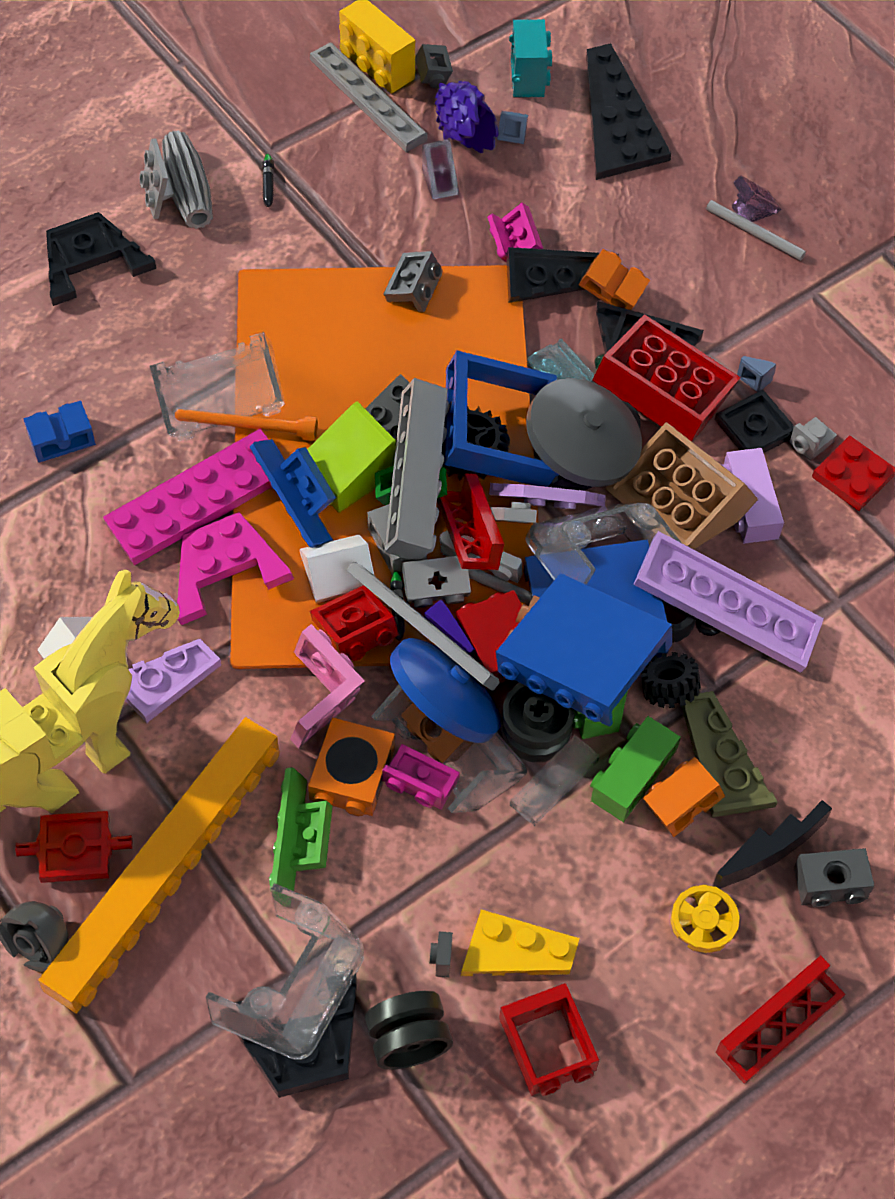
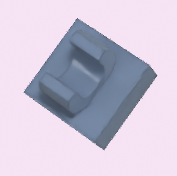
[497,111,529,144]

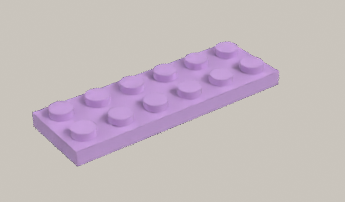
[633,531,824,673]

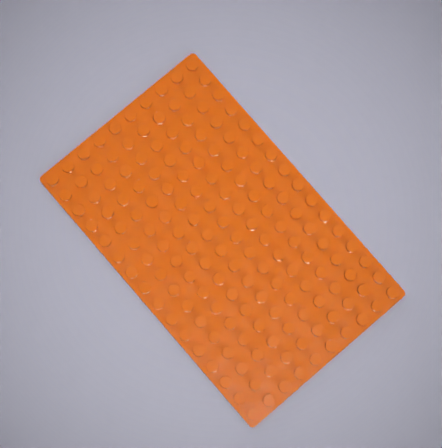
[230,265,541,669]

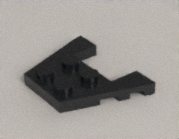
[46,212,156,306]
[222,971,357,1098]

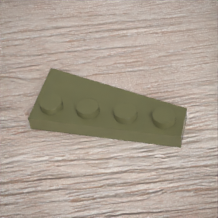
[681,691,778,818]

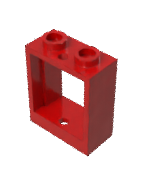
[499,983,600,1096]

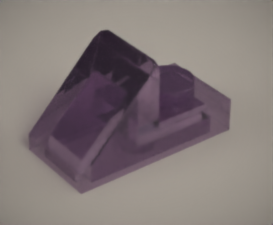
[732,175,782,222]

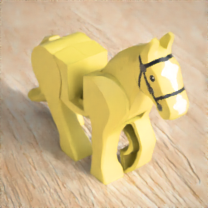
[0,570,180,813]

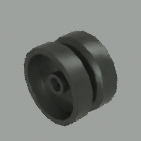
[501,683,575,762]
[365,991,453,1070]

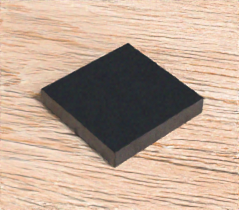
[714,390,794,453]

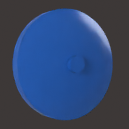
[390,638,501,743]

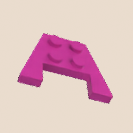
[177,512,294,625]

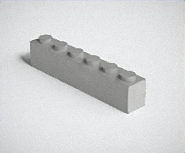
[384,378,449,561]

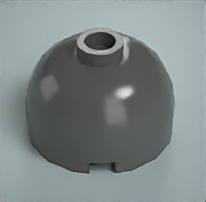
[0,901,68,972]

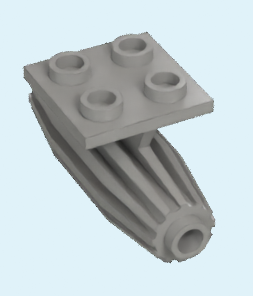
[139,131,213,229]

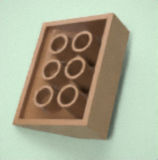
[606,422,758,550]

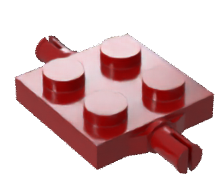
[15,811,133,883]

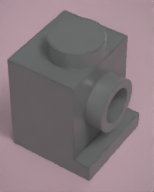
[415,44,453,88]

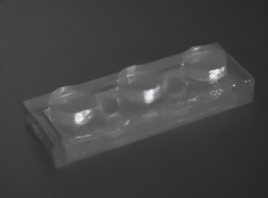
[510,735,600,826]

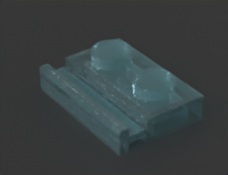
[527,338,595,383]

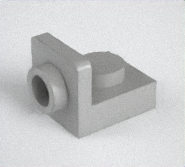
[790,417,837,460]

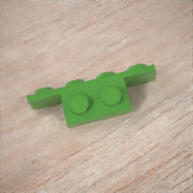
[269,767,333,903]

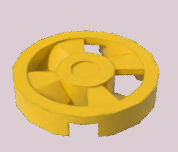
[670,885,740,953]

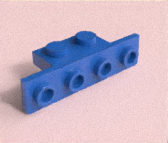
[250,439,336,548]

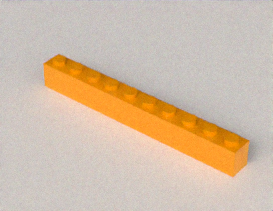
[38,717,280,1014]

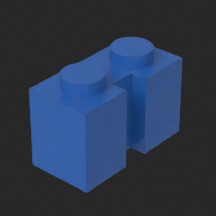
[23,401,96,463]

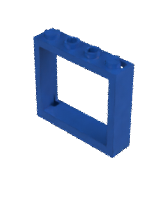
[444,350,559,487]

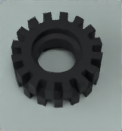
[641,652,701,708]

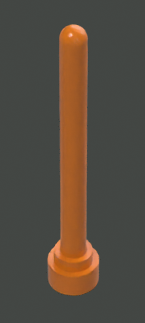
[175,409,318,441]

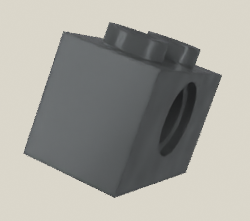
[794,848,874,907]

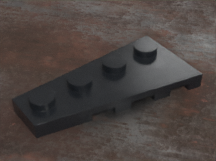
[506,247,619,303]

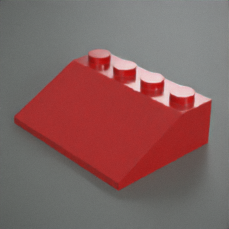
[592,314,741,442]

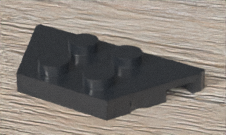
[596,301,704,354]

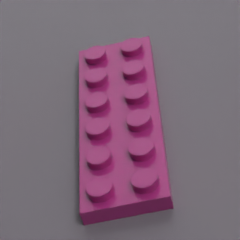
[103,429,272,566]

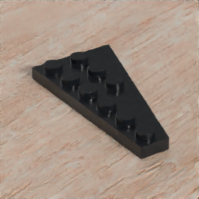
[586,43,672,180]

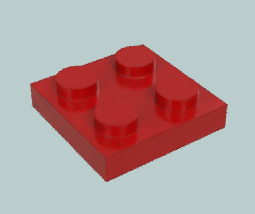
[812,435,895,511]

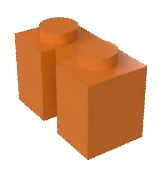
[579,249,650,310]
[643,757,725,837]

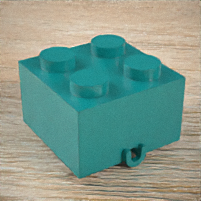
[509,19,552,97]

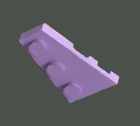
[125,639,221,723]

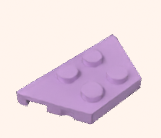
[489,483,606,509]

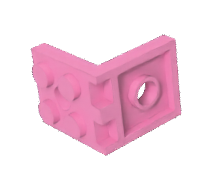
[290,624,365,749]

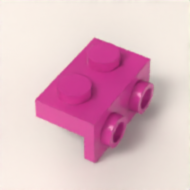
[487,203,543,262]
[382,744,460,810]

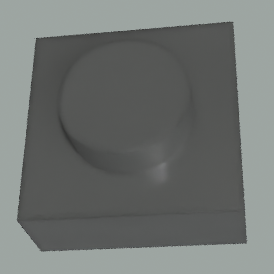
[429,931,453,977]

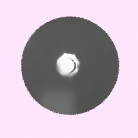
[526,378,642,487]

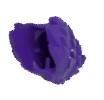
[434,81,499,153]

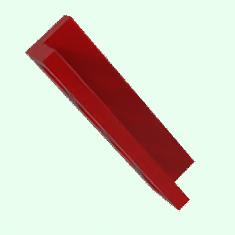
[437,474,505,570]
[715,955,846,1084]

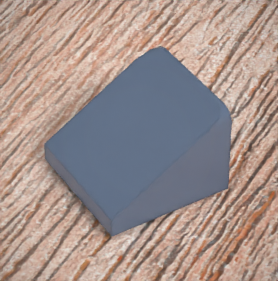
[737,356,776,392]

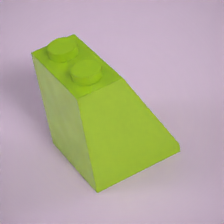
[307,401,396,513]

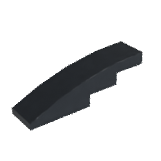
[712,800,832,889]

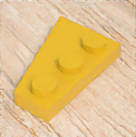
[461,909,580,976]

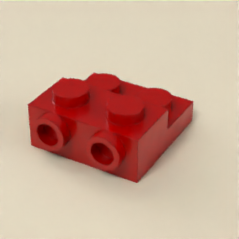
[310,585,399,661]

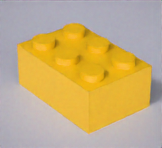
[339,0,416,94]

